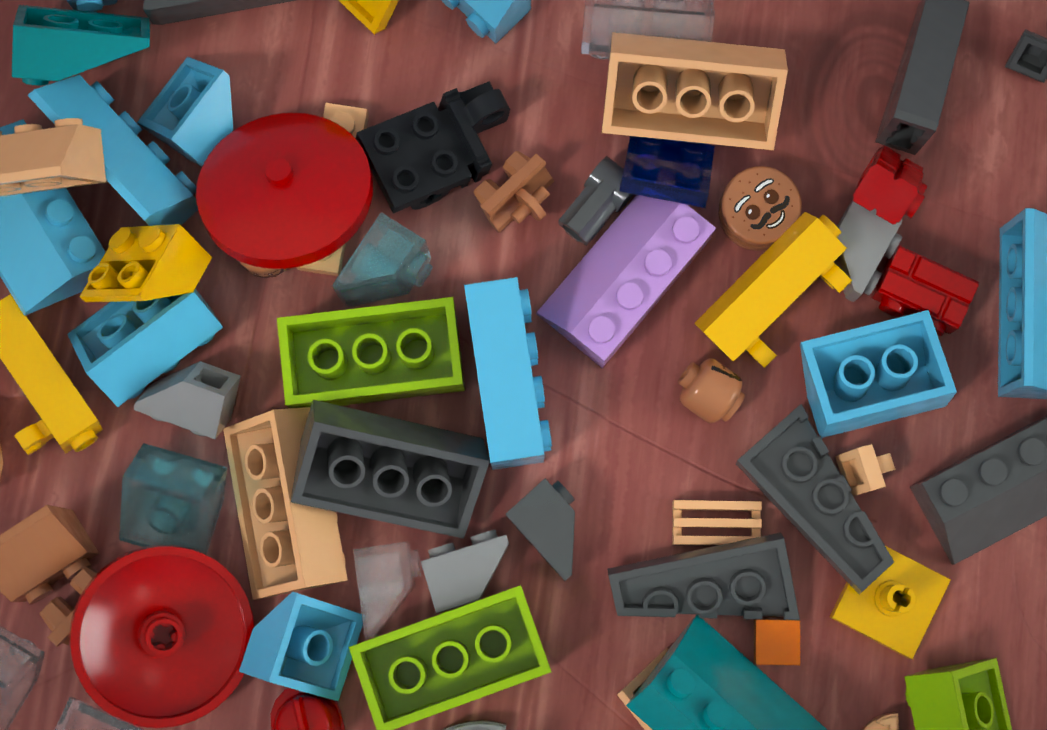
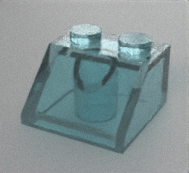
[332,212,433,307]
[119,443,227,555]

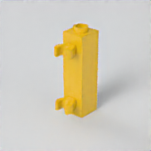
[694,212,852,368]
[0,294,103,455]

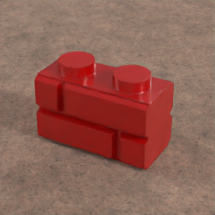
[853,145,928,225]
[871,245,979,336]

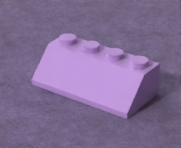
[536,184,716,368]

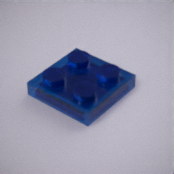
[619,136,715,208]

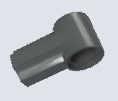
[558,156,641,246]

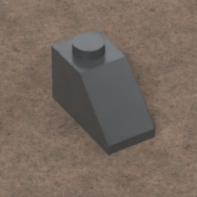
[506,478,575,581]

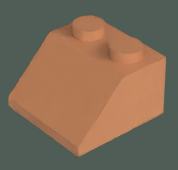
[0,505,99,605]

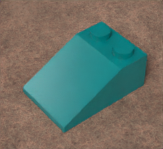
[12,5,150,86]

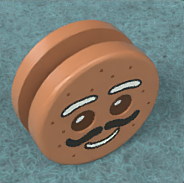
[718,166,802,251]

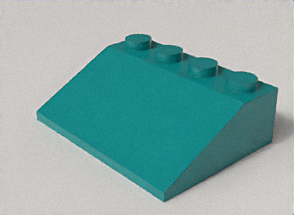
[626,615,828,730]

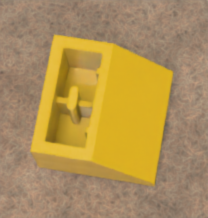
[79,224,212,302]

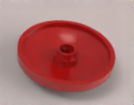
[196,113,373,269]
[69,545,254,728]

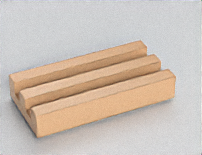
[672,500,762,545]

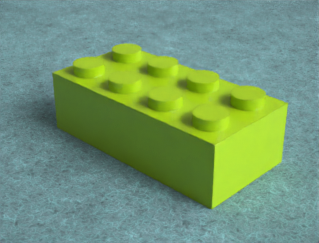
[277,297,465,408]
[349,585,551,730]

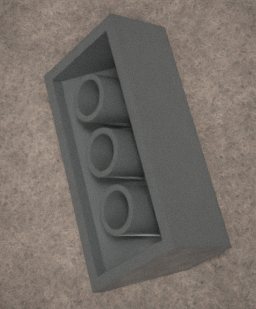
[291,400,490,539]
[910,415,1047,565]

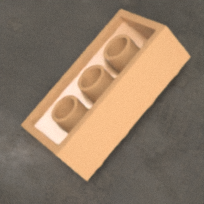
[0,118,106,197]
[223,407,348,600]

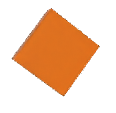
[754,619,800,666]

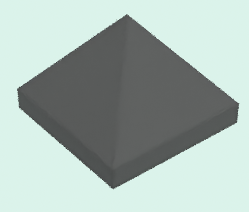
[1005,29,1047,83]

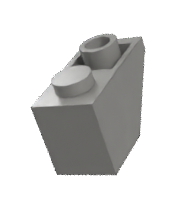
[834,200,903,302]
[134,361,241,439]
[421,529,509,613]

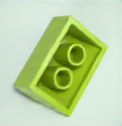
[904,658,1012,730]

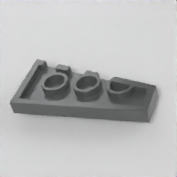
[736,404,894,594]
[607,532,800,620]

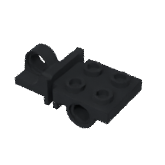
[356,81,510,213]

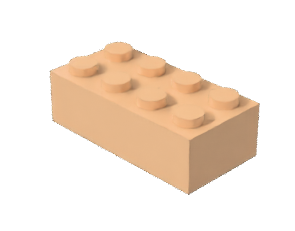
[602,32,788,150]

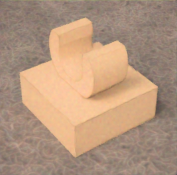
[835,444,896,496]

